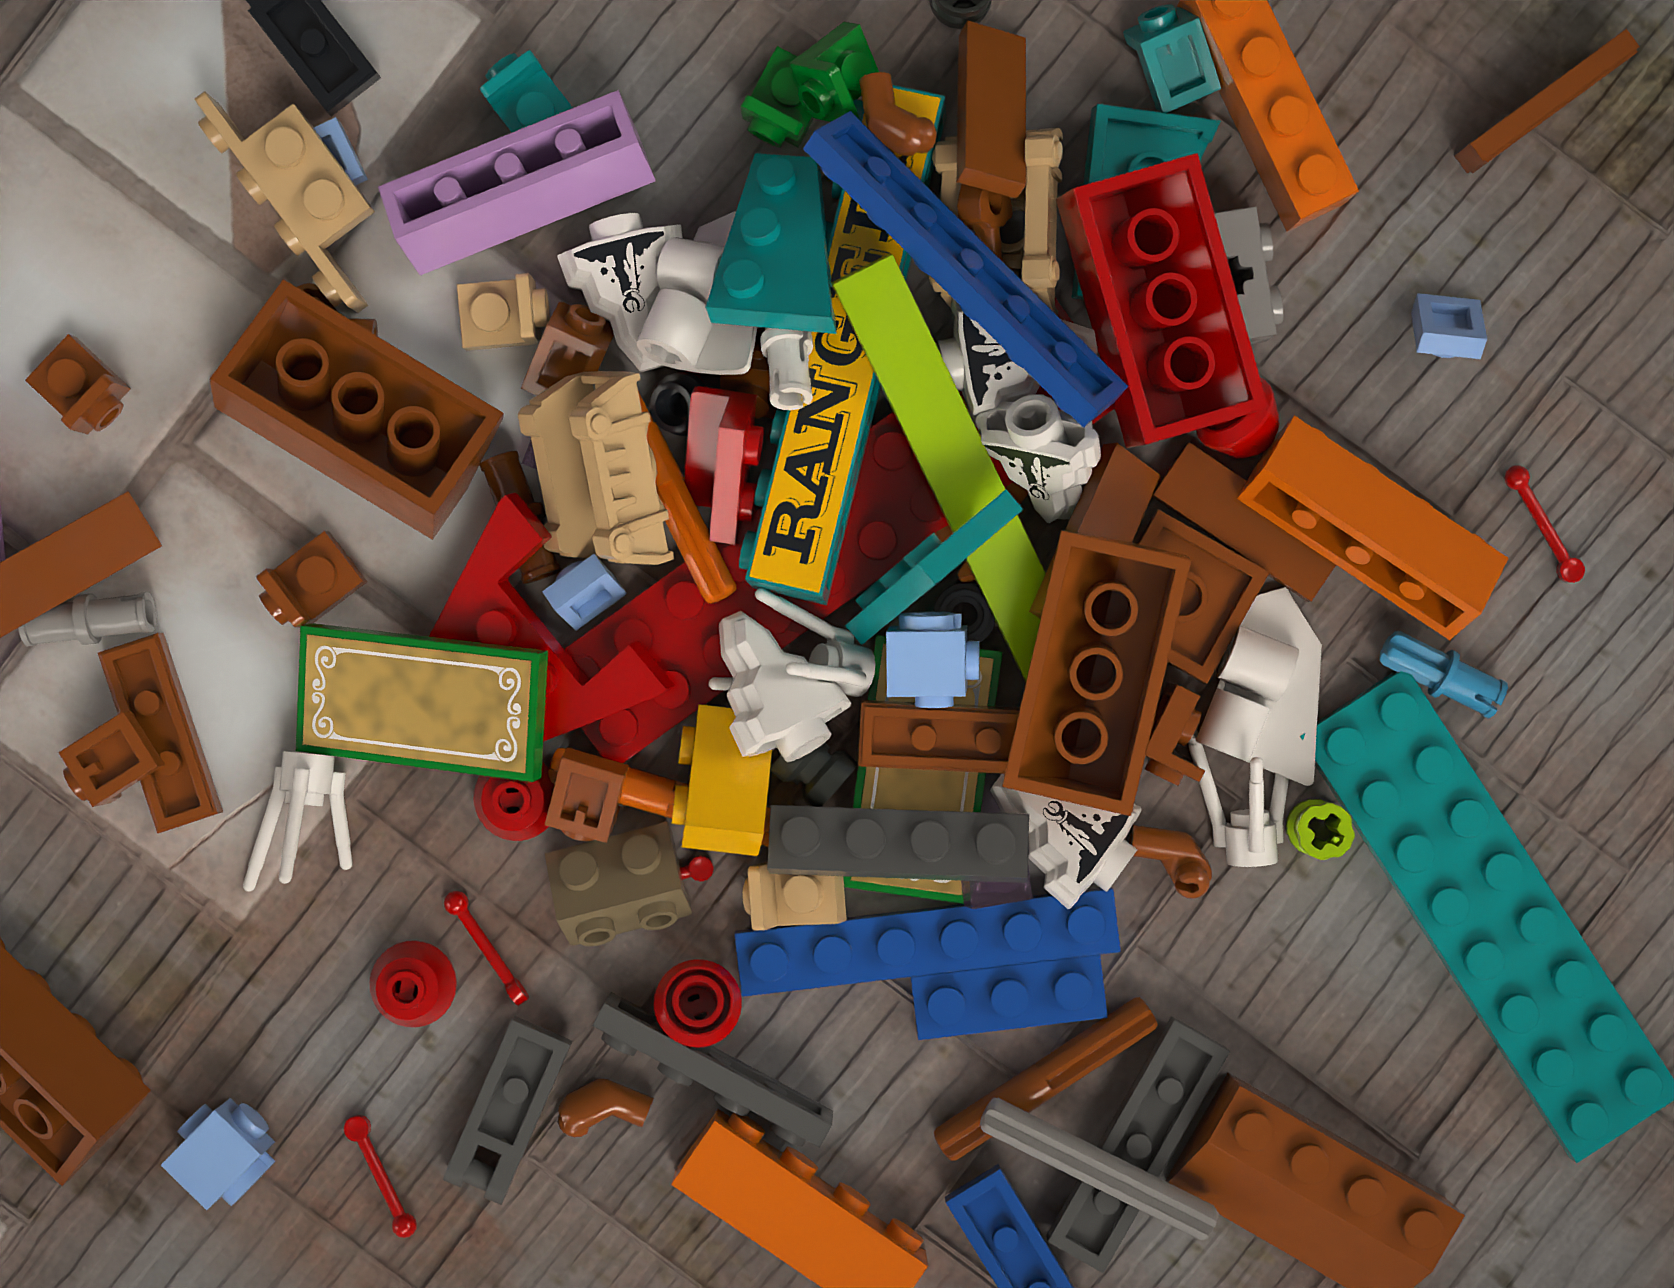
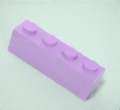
[378,90,656,275]

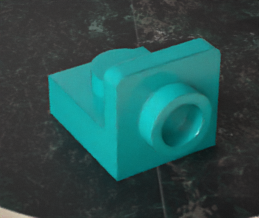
[1123,4,1222,113]
[480,50,573,133]

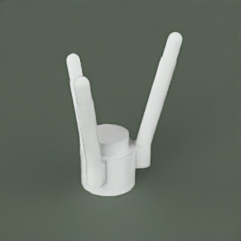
[709,588,876,697]
[1188,728,1289,867]
[243,751,353,891]

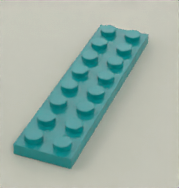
[1300,671,1674,1163]

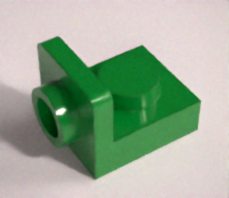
[789,21,879,122]
[740,46,814,148]

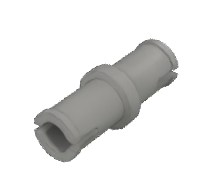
[18,592,157,646]

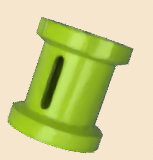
[1286,799,1355,860]

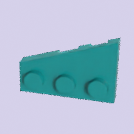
[1071,104,1221,300]
[705,153,837,334]
[845,490,1023,645]

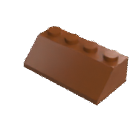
[210,279,504,540]
[1002,530,1192,816]
[0,937,151,1186]
[1165,1072,1465,1288]

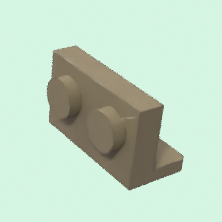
[545,822,692,946]

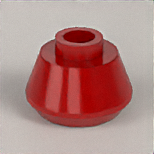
[1196,377,1280,458]
[474,762,555,841]
[370,940,457,1027]
[654,959,742,1048]

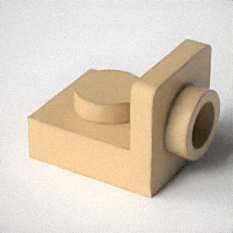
[457,273,550,351]
[743,861,847,931]

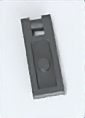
[443,1016,573,1205]

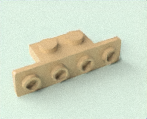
[194,91,375,313]

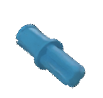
[1379,631,1508,719]

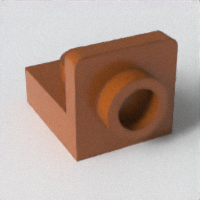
[520,302,614,396]
[25,334,131,434]
[256,531,368,628]
[1144,683,1205,786]
[58,711,165,807]
[545,747,629,843]

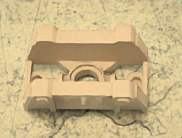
[929,128,1063,316]
[518,371,674,565]

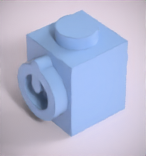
[886,612,980,708]
[161,1098,275,1210]

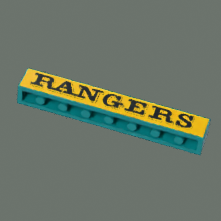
[739,85,947,605]

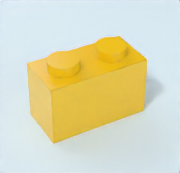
[671,704,772,856]

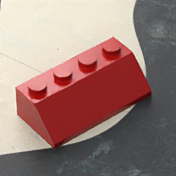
[1056,153,1269,448]

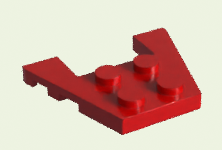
[429,492,675,742]

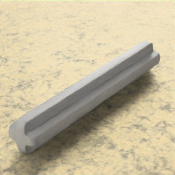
[980,1098,1219,1240]

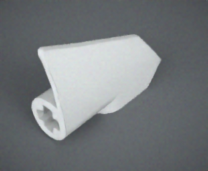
[636,211,758,375]
[1196,587,1322,786]

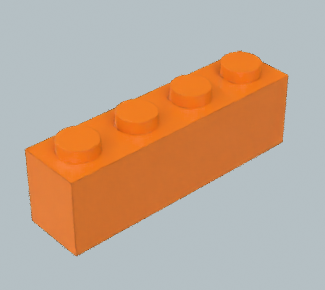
[1177,0,1359,232]
[1237,415,1509,640]
[671,1109,928,1288]

